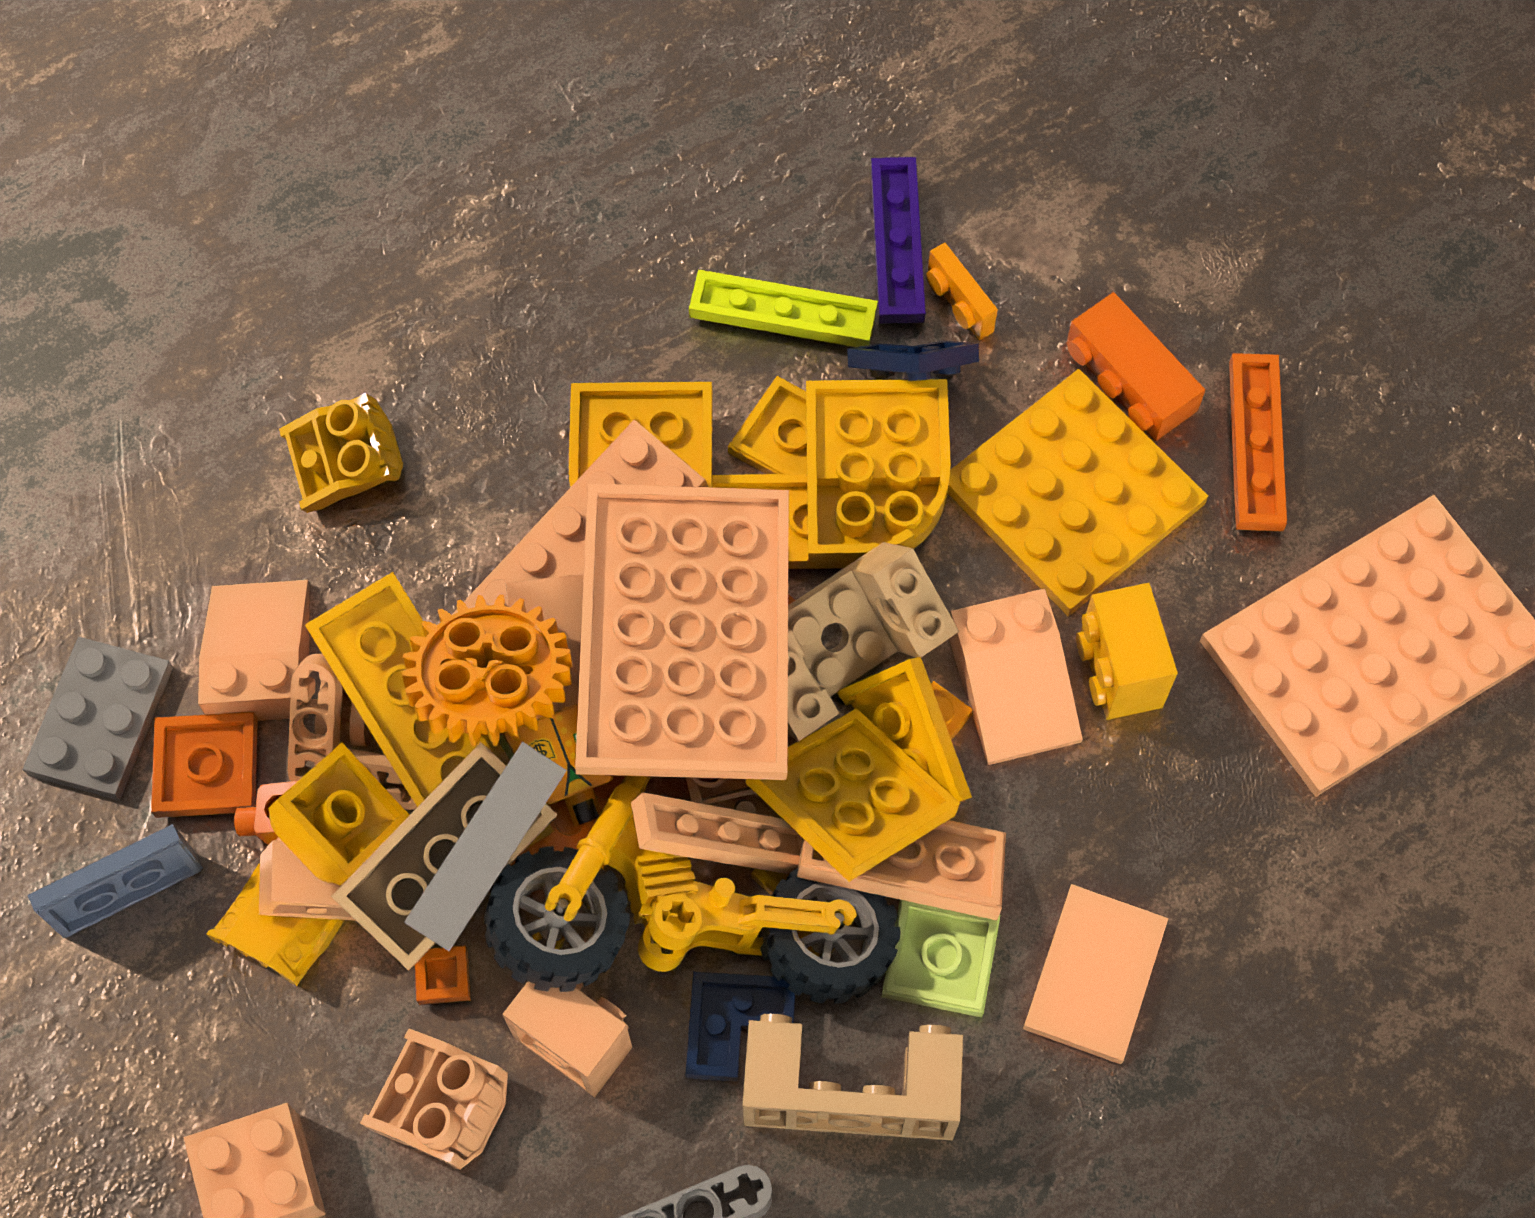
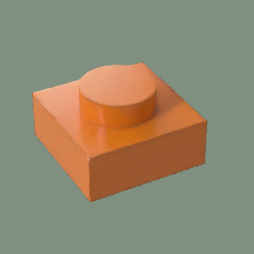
[415,945,471,1005]

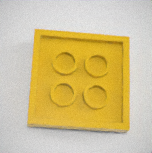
[745,708,960,882]

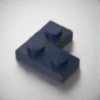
[847,341,979,381]
[685,971,795,1081]

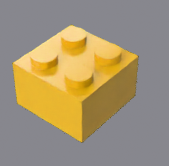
[1076,583,1178,720]

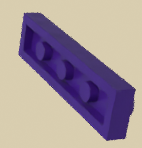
[871,157,926,324]

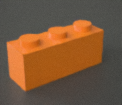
[1066,292,1206,441]

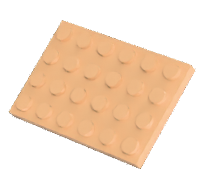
[575,484,789,780]
[1200,495,1535,797]

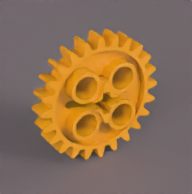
[402,594,573,747]

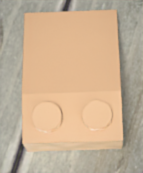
[198,580,310,721]
[949,588,1083,766]

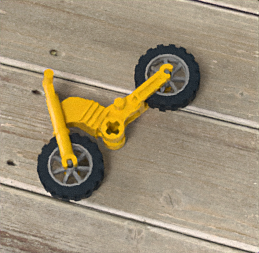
[484,776,901,1004]

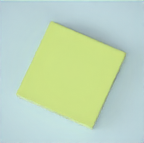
[881,900,1001,1018]

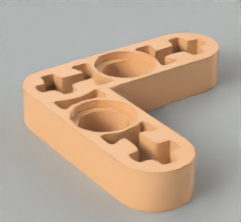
[287,653,417,810]

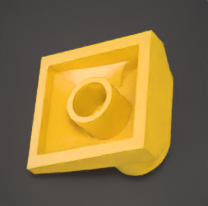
[268,743,410,886]

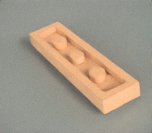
[631,792,802,874]

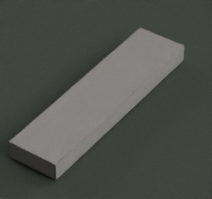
[404,742,567,951]

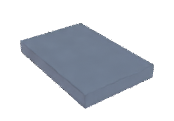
[27,824,203,938]

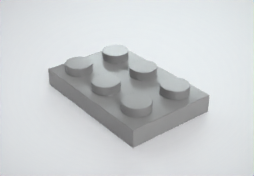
[22,636,173,801]

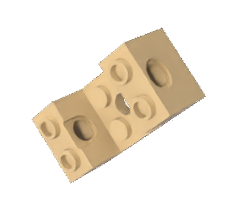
[788,542,959,741]
[743,1014,963,1141]

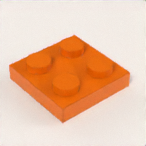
[151,712,258,818]

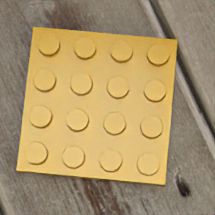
[948,369,1209,617]

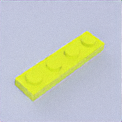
[689,269,878,347]

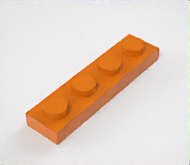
[1229,353,1287,531]

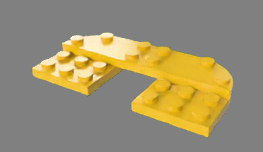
[569,379,951,569]

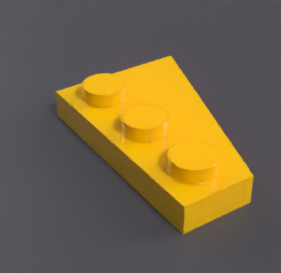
[837,657,972,802]

